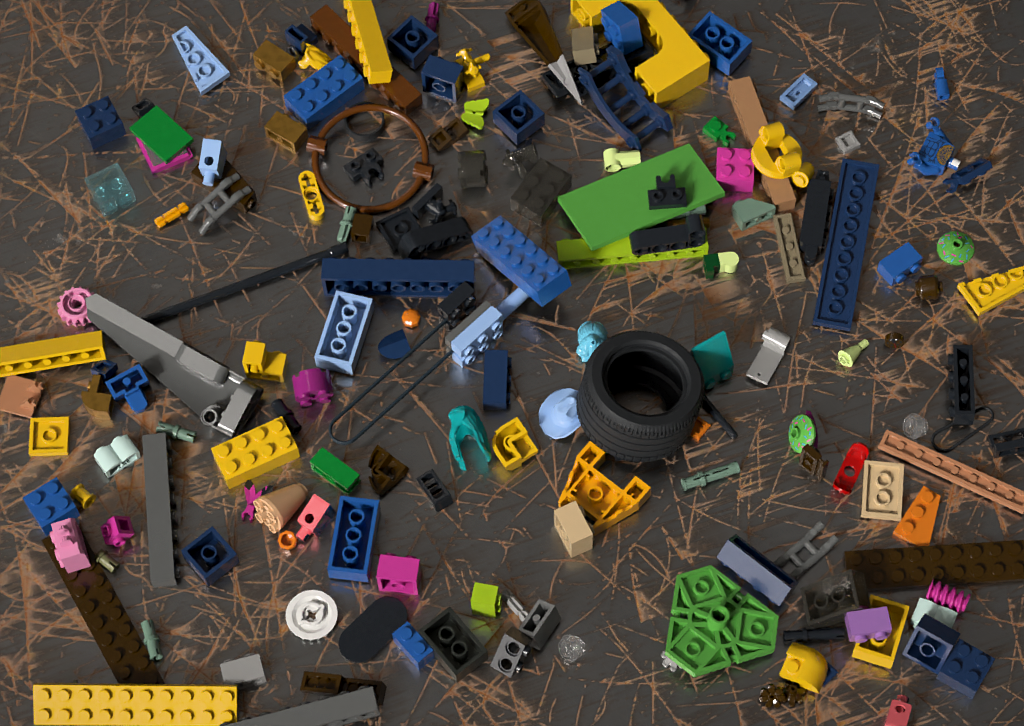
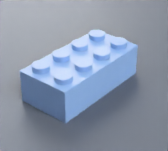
[314,290,374,375]

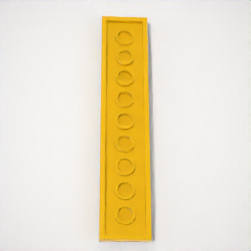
[33,683,238,726]

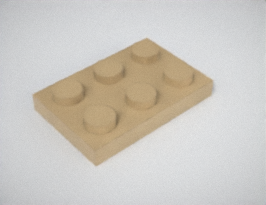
[861,460,904,521]

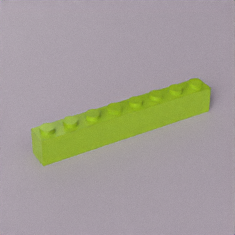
[556,228,709,269]

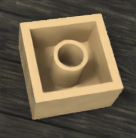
[554,501,595,558]

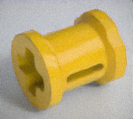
[70,483,96,509]

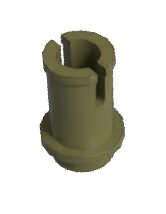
[94,549,120,574]

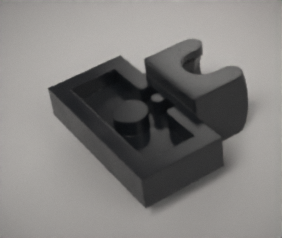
[343,148,384,187]
[648,174,687,210]

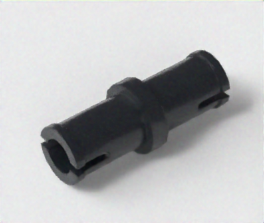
[271,398,302,435]

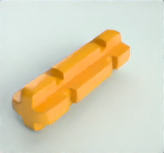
[154,202,189,228]

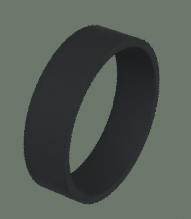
[344,101,385,142]

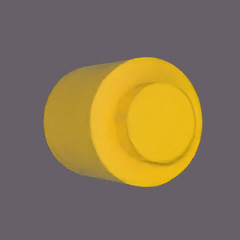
[791,162,815,188]

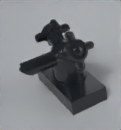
[412,183,457,225]

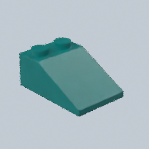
[690,331,734,389]

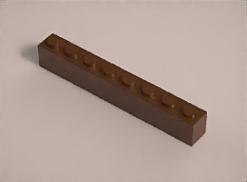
[310,4,423,115]

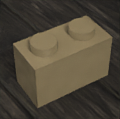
[572,26,600,66]

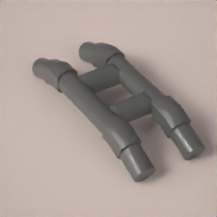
[817,91,885,119]
[187,173,251,235]
[773,521,839,580]

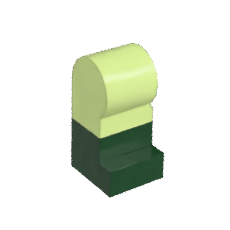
[703,252,739,279]

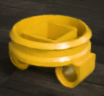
[751,122,802,179]

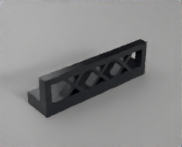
[987,428,1024,459]

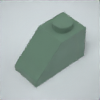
[731,198,776,231]

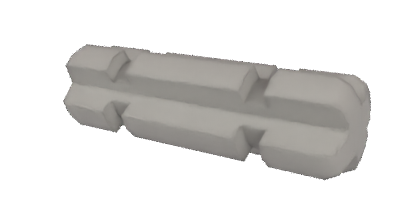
[501,589,529,622]

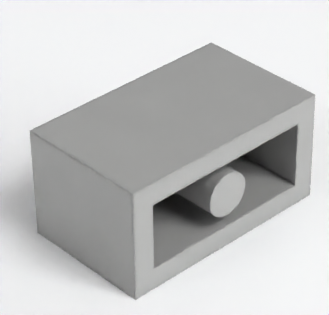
[220,653,267,690]

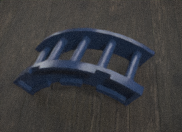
[578,45,673,152]

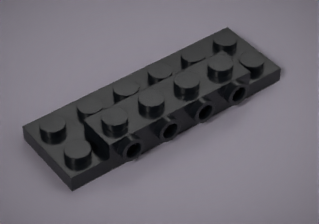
[541,38,654,98]

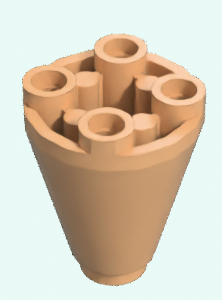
[253,483,308,534]

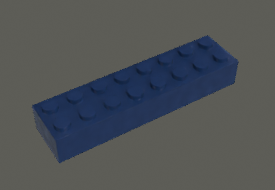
[321,257,476,298]

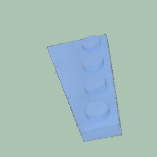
[172,26,230,96]

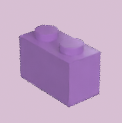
[845,606,892,643]

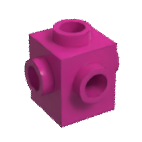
[100,516,135,546]

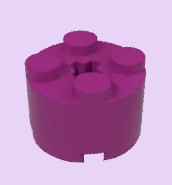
[292,368,334,407]

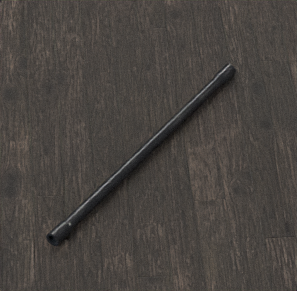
[140,242,349,323]

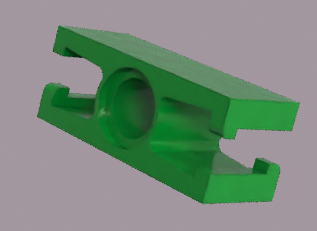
[310,447,361,496]

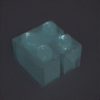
[84,162,137,217]

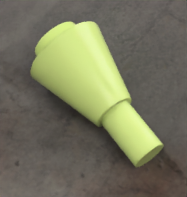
[838,339,869,367]

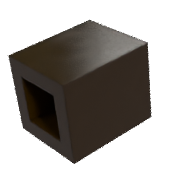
[351,213,374,244]

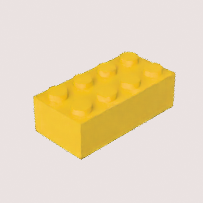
[211,416,300,489]

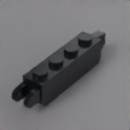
[799,170,834,266]

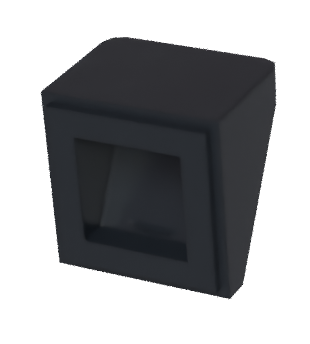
[132,98,155,118]

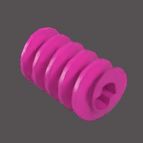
[926,578,971,616]

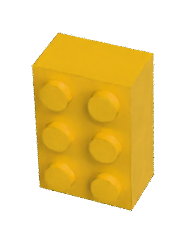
[852,594,910,669]

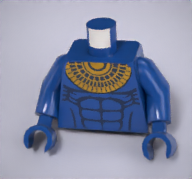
[907,117,961,176]

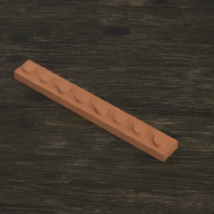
[878,430,1024,514]

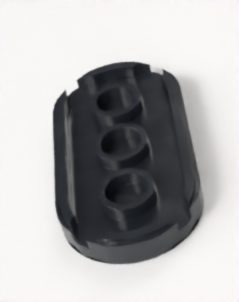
[339,596,408,664]

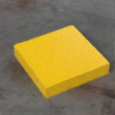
[29,417,70,456]

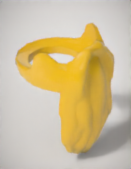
[298,43,332,70]

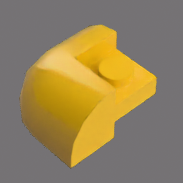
[492,417,538,470]
[779,642,828,694]

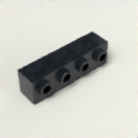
[947,345,975,425]

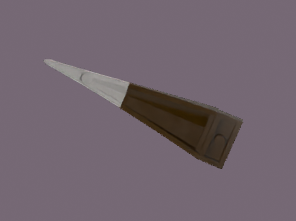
[505,0,583,105]

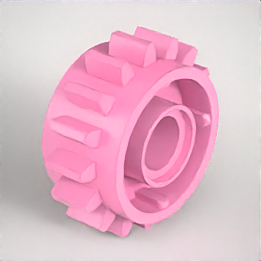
[57,286,95,327]

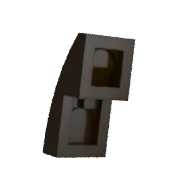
[428,117,470,152]

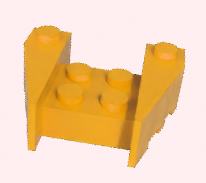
[558,441,651,536]

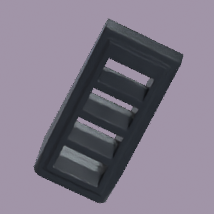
[416,469,453,512]

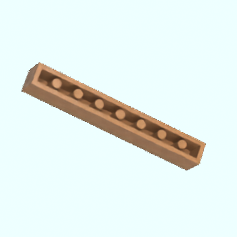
[728,76,798,213]

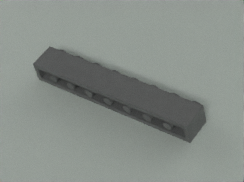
[142,433,180,588]
[219,686,381,726]

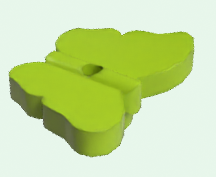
[461,98,489,130]

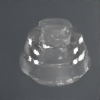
[903,413,928,440]
[559,635,585,662]

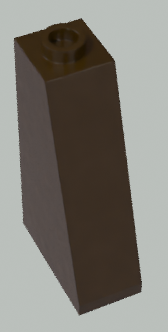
[191,159,257,214]

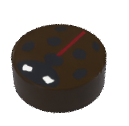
[885,332,904,349]

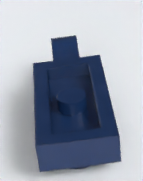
[943,158,993,193]

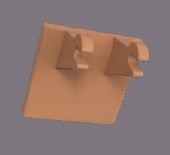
[0,375,45,418]

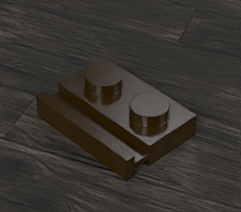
[799,444,829,481]

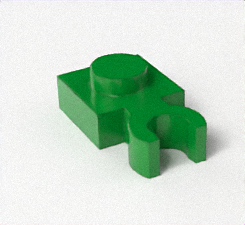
[702,116,736,147]

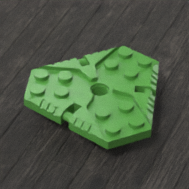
[665,565,779,677]

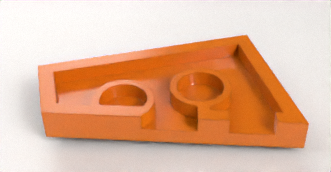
[893,486,941,547]

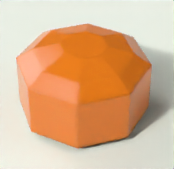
[402,308,421,329]
[278,530,298,551]

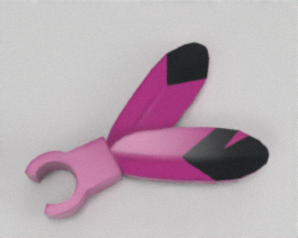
[241,480,274,523]

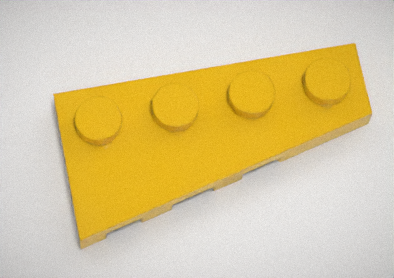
[957,266,1024,316]

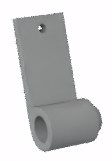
[746,327,792,385]

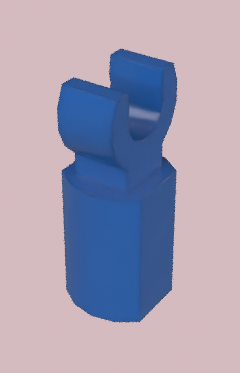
[934,67,950,100]

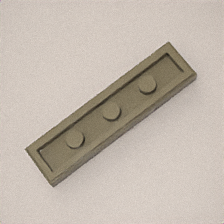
[773,213,806,284]

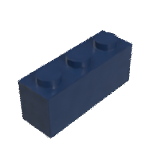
[483,350,512,411]

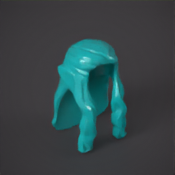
[448,405,492,471]

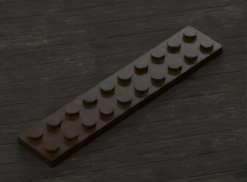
[42,524,165,684]
[844,540,1024,592]

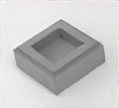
[835,130,861,155]

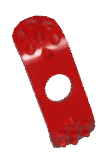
[833,442,869,495]

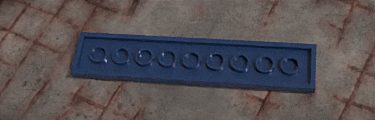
[812,158,879,331]

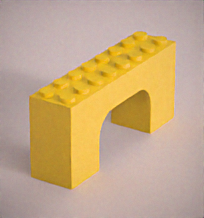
[571,0,710,109]

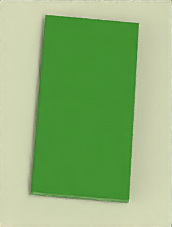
[558,143,725,251]

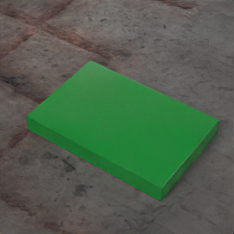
[129,105,194,164]

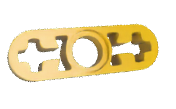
[298,171,325,221]

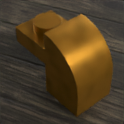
[81,374,115,420]

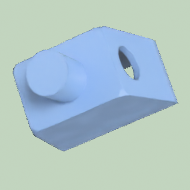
[199,138,227,186]

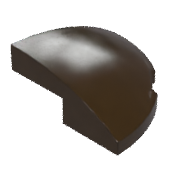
[368,445,409,496]

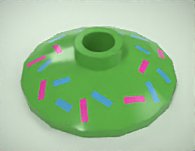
[937,231,974,265]
[788,414,816,453]

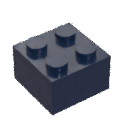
[387,15,439,70]
[421,55,465,102]
[493,90,545,145]
[75,96,126,150]
[181,526,240,587]
[902,614,961,675]
[937,638,995,699]

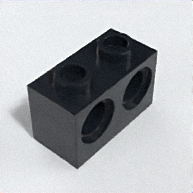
[490,626,533,678]

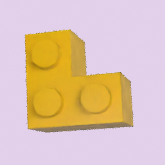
[242,340,288,383]

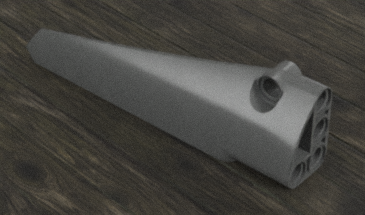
[85,293,264,438]

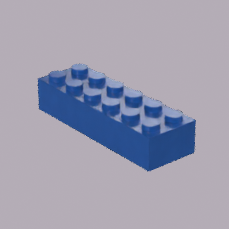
[471,215,572,307]

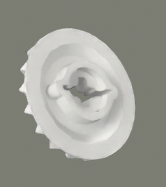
[286,590,338,641]

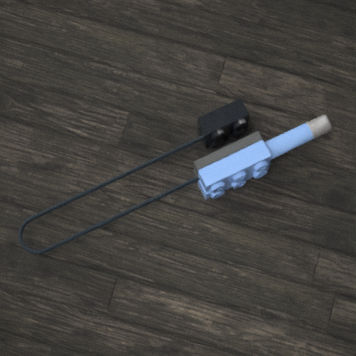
[328,281,530,445]

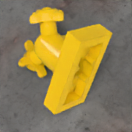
[454,48,490,92]

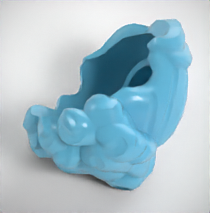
[576,321,608,362]

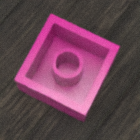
[716,147,754,192]
[376,553,422,595]

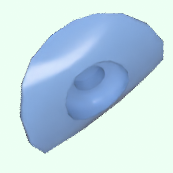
[538,388,581,439]

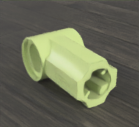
[603,148,641,172]

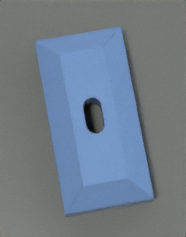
[780,73,818,110]

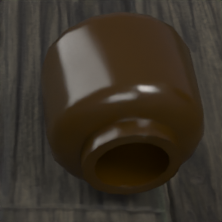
[915,275,943,300]

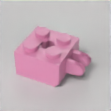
[49,518,91,573]

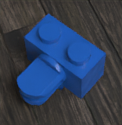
[105,364,150,413]

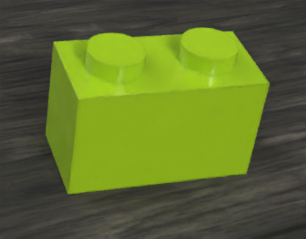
[471,582,502,619]

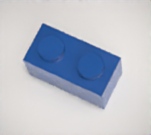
[877,242,923,287]
[392,621,435,670]

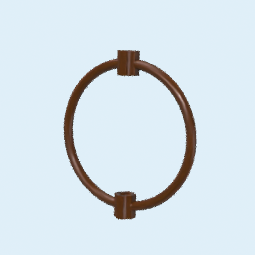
[306,104,435,213]

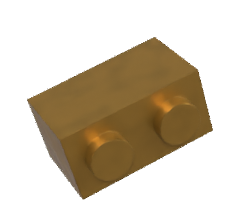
[253,39,296,82]
[264,111,308,153]

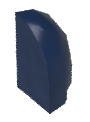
[378,329,411,359]

